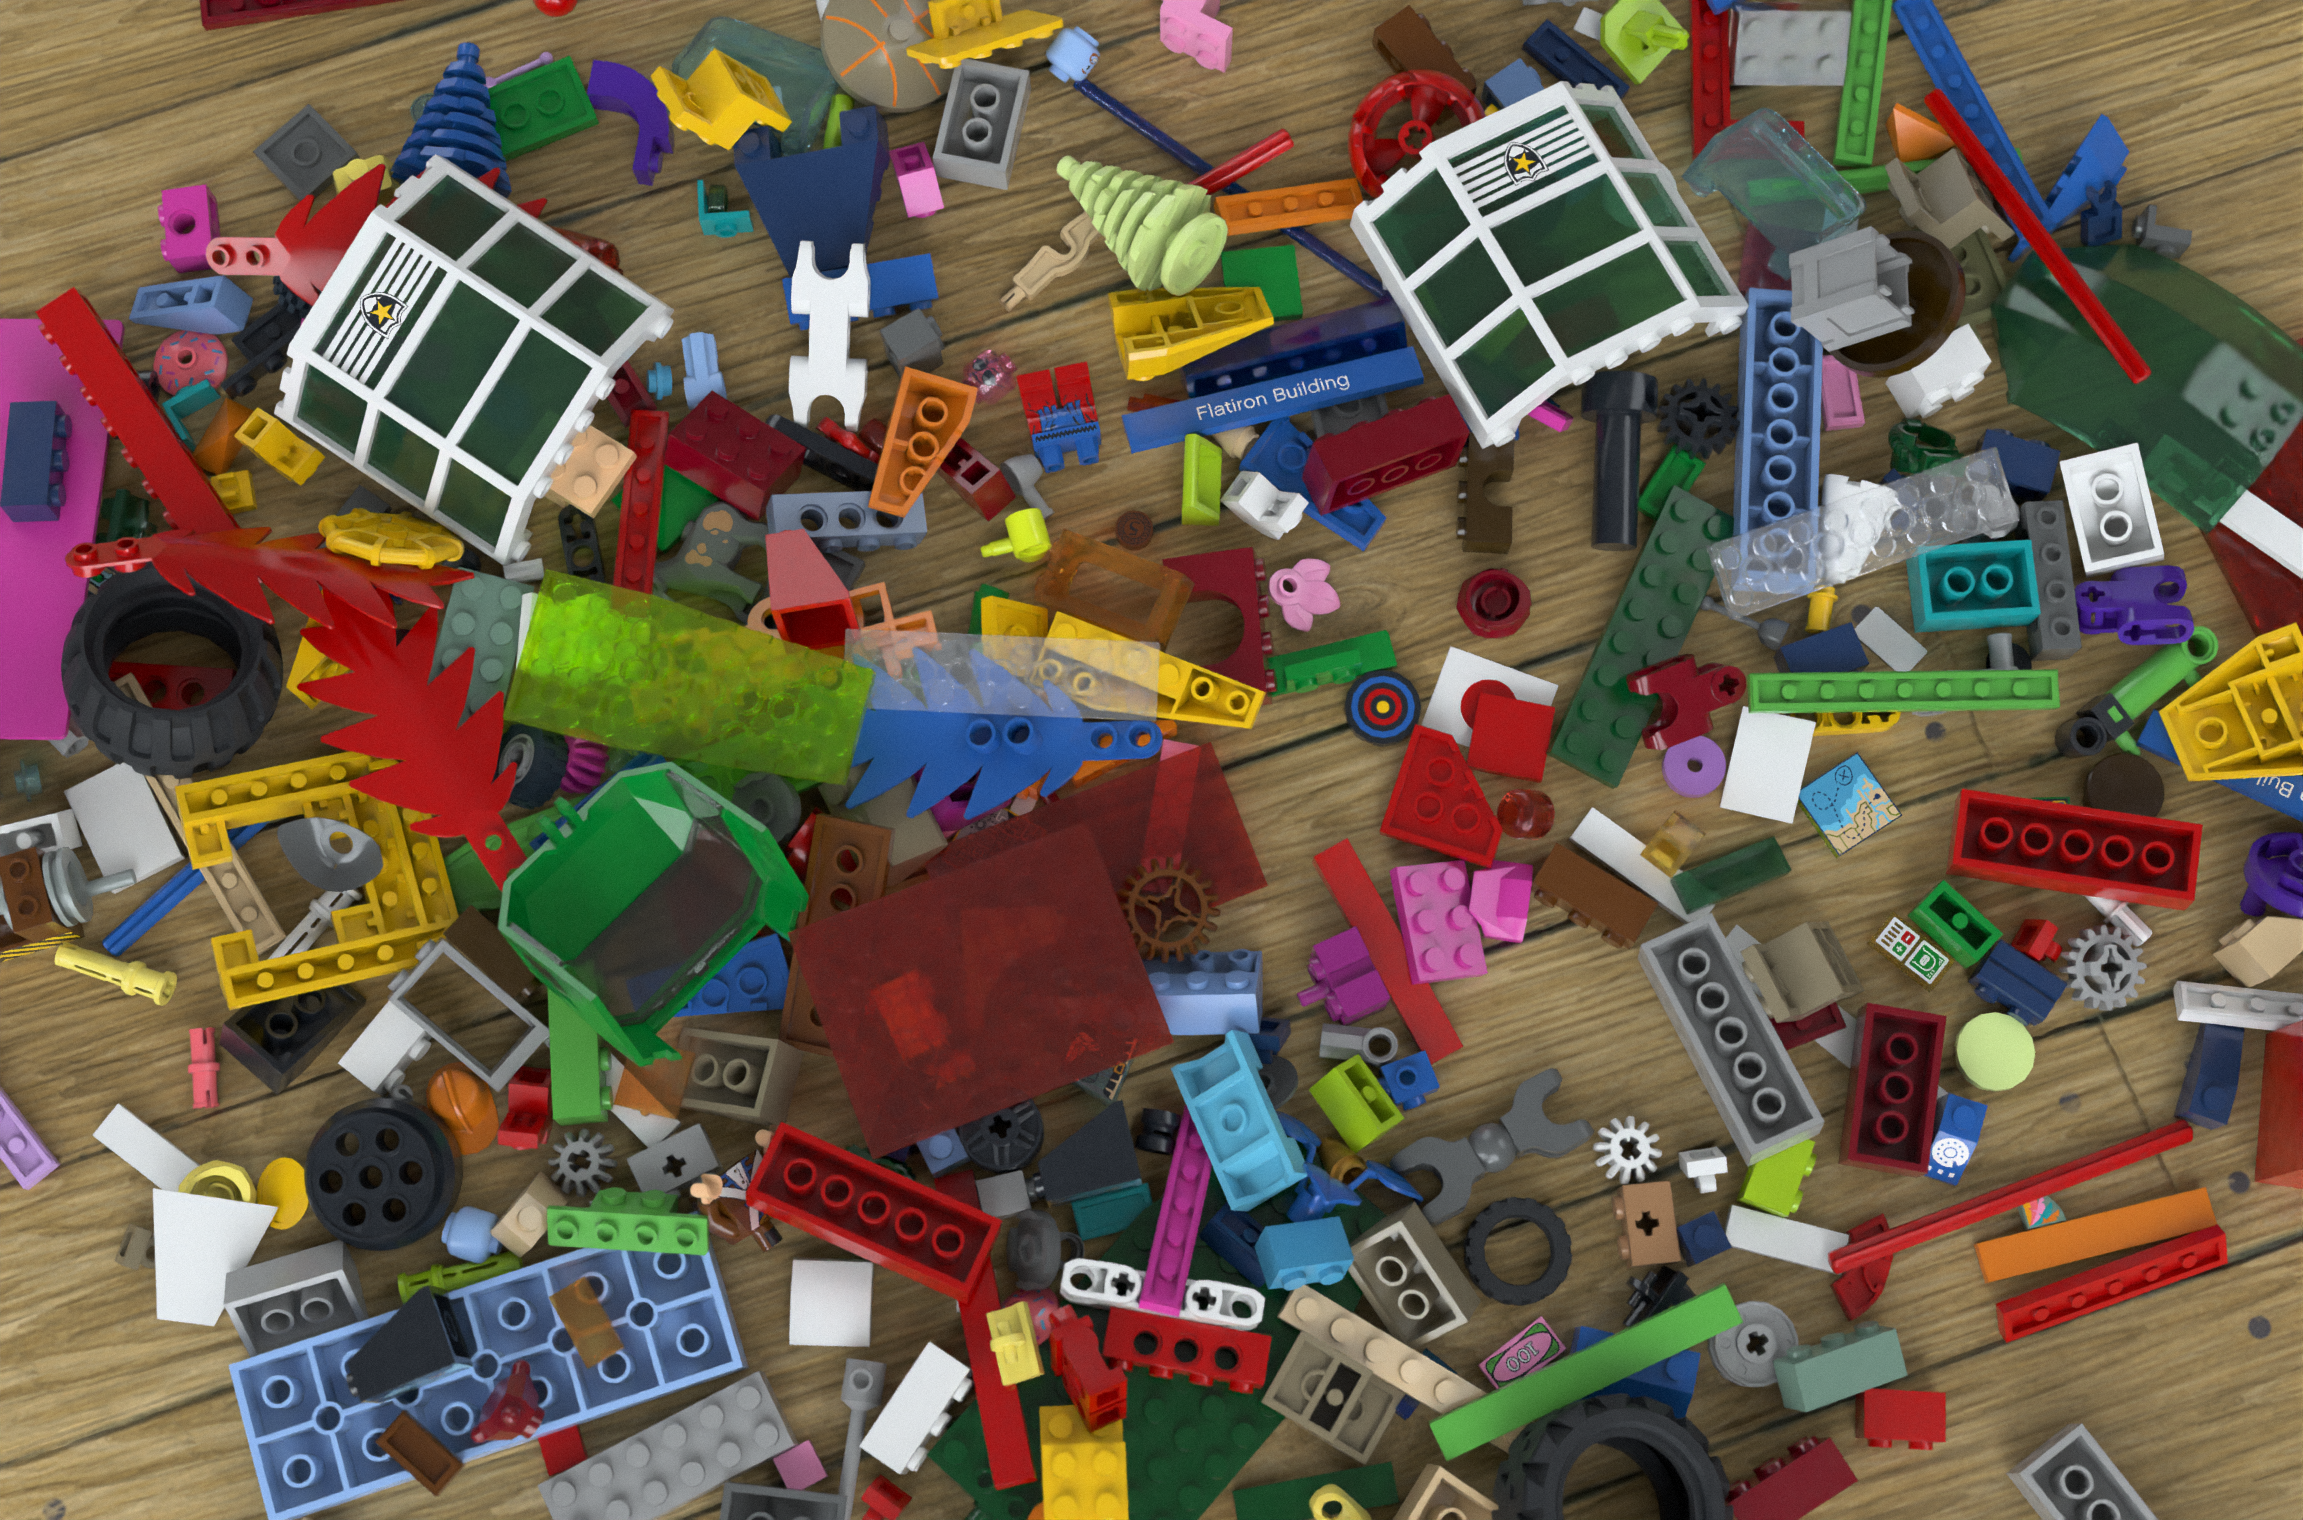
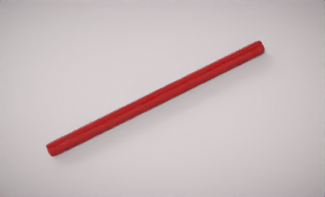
[1924,88,2151,384]
[1828,1119,2193,1274]

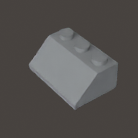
[224,1240,369,1358]

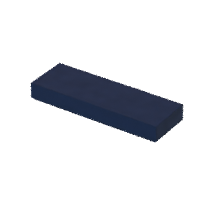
[1522,19,1630,107]

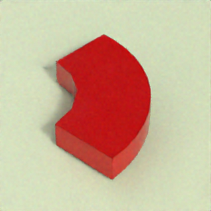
[1830,1213,1893,1322]

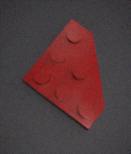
[1379,724,1503,868]

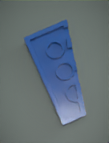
[1238,416,1386,551]
[627,933,790,1017]

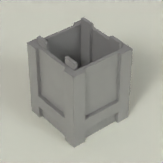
[1789,226,1915,352]

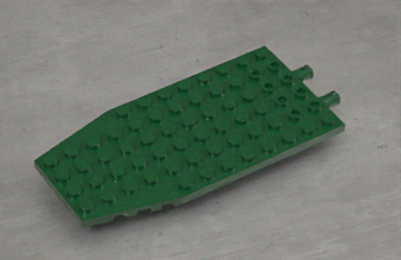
[926,1135,1387,1520]

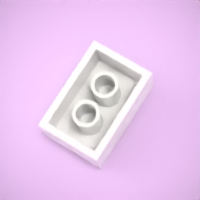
[859,1342,974,1474]

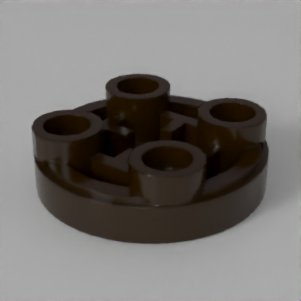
[2082,753,2164,817]

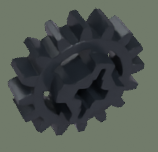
[1656,378,1740,460]

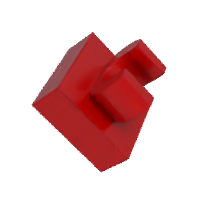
[2010,919,2063,962]
[860,1474,913,1520]

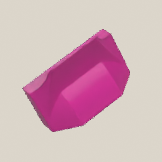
[1469,860,1533,943]

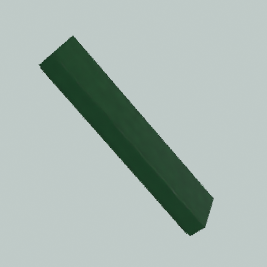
[1232,1461,1399,1520]

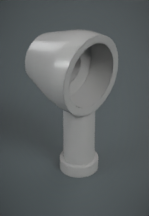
[1000,454,1055,521]

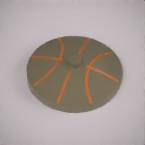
[820,0,954,113]

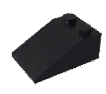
[219,950,367,1095]

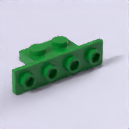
[1268,630,1397,697]

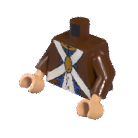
[688,1124,783,1252]

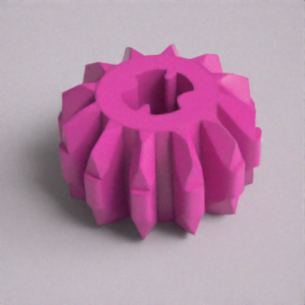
[560,728,610,794]

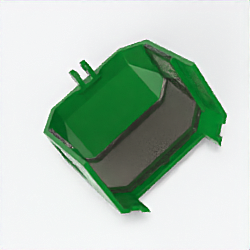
[498,761,809,1067]

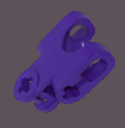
[2074,565,2195,645]

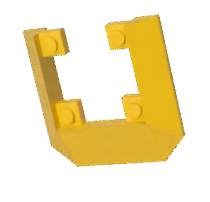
[175,751,459,1010]

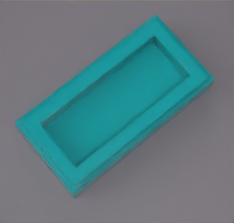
[1071,1183,1153,1241]

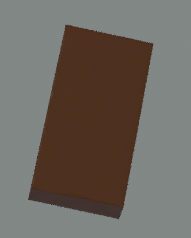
[376,1410,466,1497]

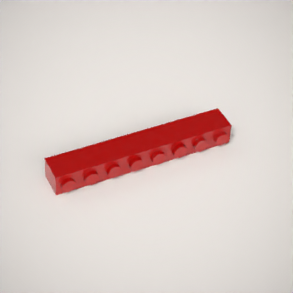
[35,287,241,535]

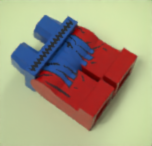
[1016,361,1101,473]

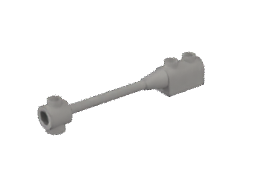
[838,1358,887,1520]

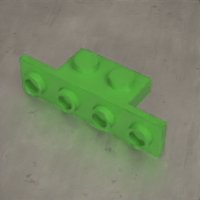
[547,1187,709,1255]

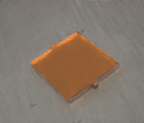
[614,1041,696,1120]

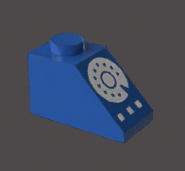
[1923,1093,1988,1186]

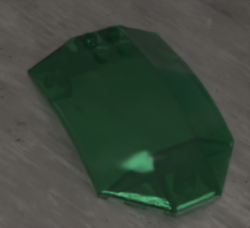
[1990,244,2303,534]

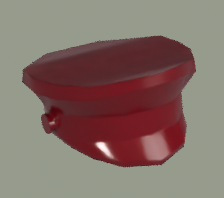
[1456,568,1532,639]

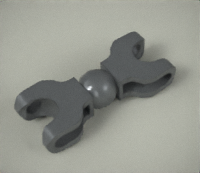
[1389,1068,1595,1228]

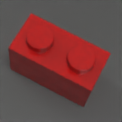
[1855,1388,1946,1450]

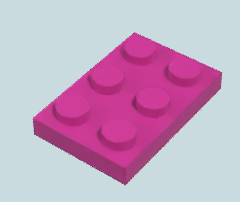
[1389,860,1488,985]

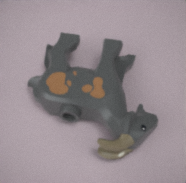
[651,501,769,624]

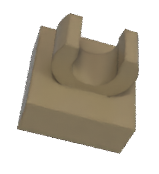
[114,1223,155,1270]

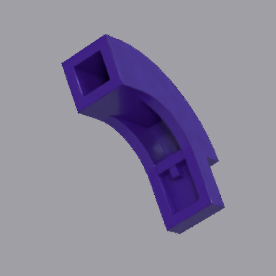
[587,60,674,186]

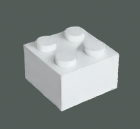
[1885,324,1992,418]

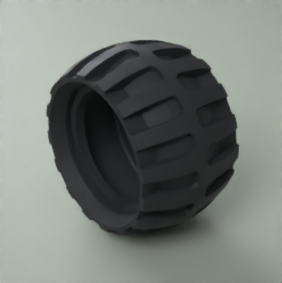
[61,561,283,779]

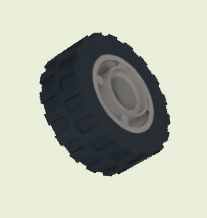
[491,719,569,810]

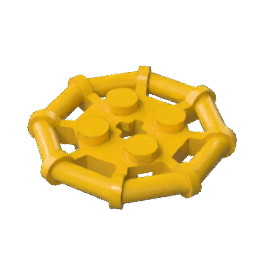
[318,508,465,569]

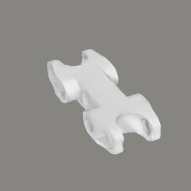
[789,241,871,432]
[1060,1259,1265,1332]

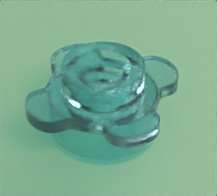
[13,759,43,802]

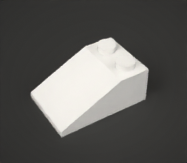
[2060,443,2164,578]

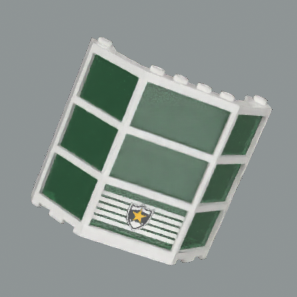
[1350,81,1749,449]
[274,154,674,565]

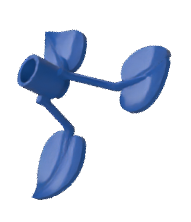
[1275,1110,1424,1223]

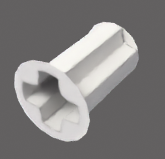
[503,558,546,583]

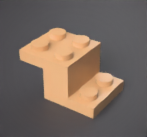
[506,409,637,519]

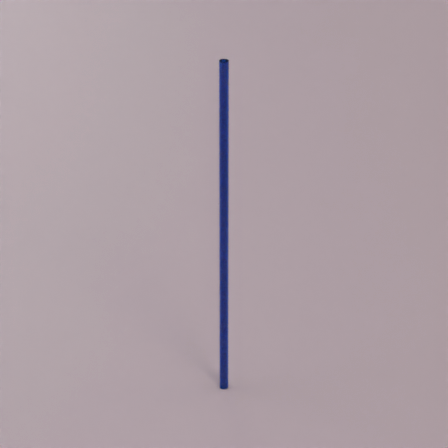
[1073,78,1561,408]

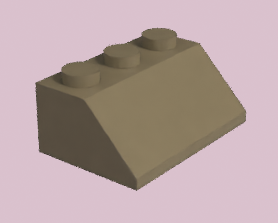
[818,760,948,886]
[1348,1201,1481,1349]

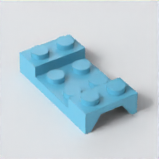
[1171,1030,1308,1212]

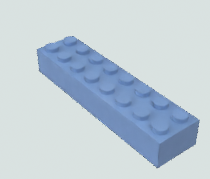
[1730,288,1823,595]

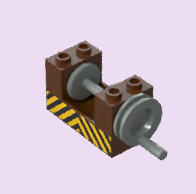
[0,847,137,963]

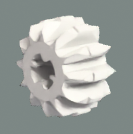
[1593,1116,1662,1185]

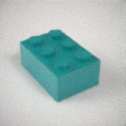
[1906,540,2041,633]

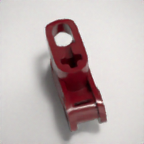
[1626,654,1747,750]

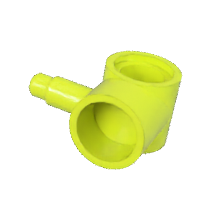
[980,508,1052,562]

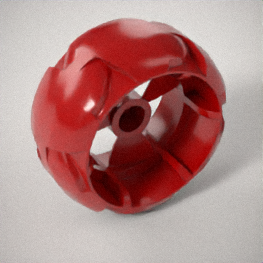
[1347,69,1491,215]

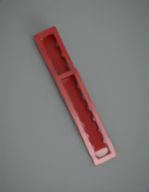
[1312,838,1463,1065]

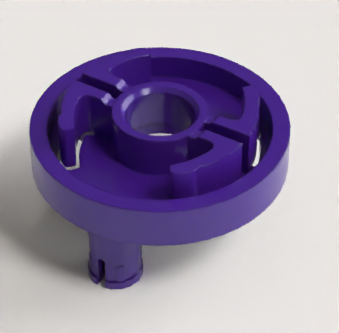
[2239,832,2303,919]

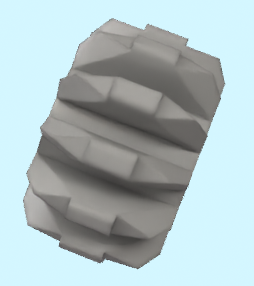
[548,1128,618,1197]

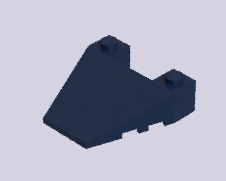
[733,105,890,277]

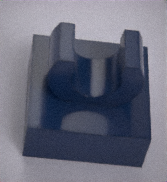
[1248,1017,1291,1064]

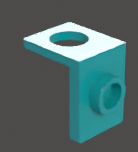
[697,180,754,238]
[162,379,221,452]

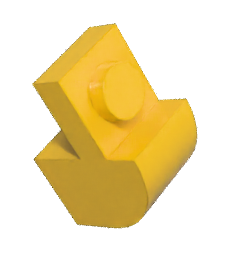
[234,407,325,486]

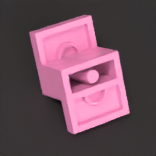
[1160,0,1233,72]

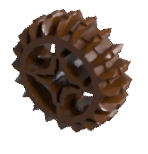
[1114,857,1220,964]

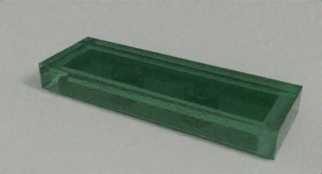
[1670,836,1792,915]

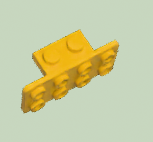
[906,0,1064,69]

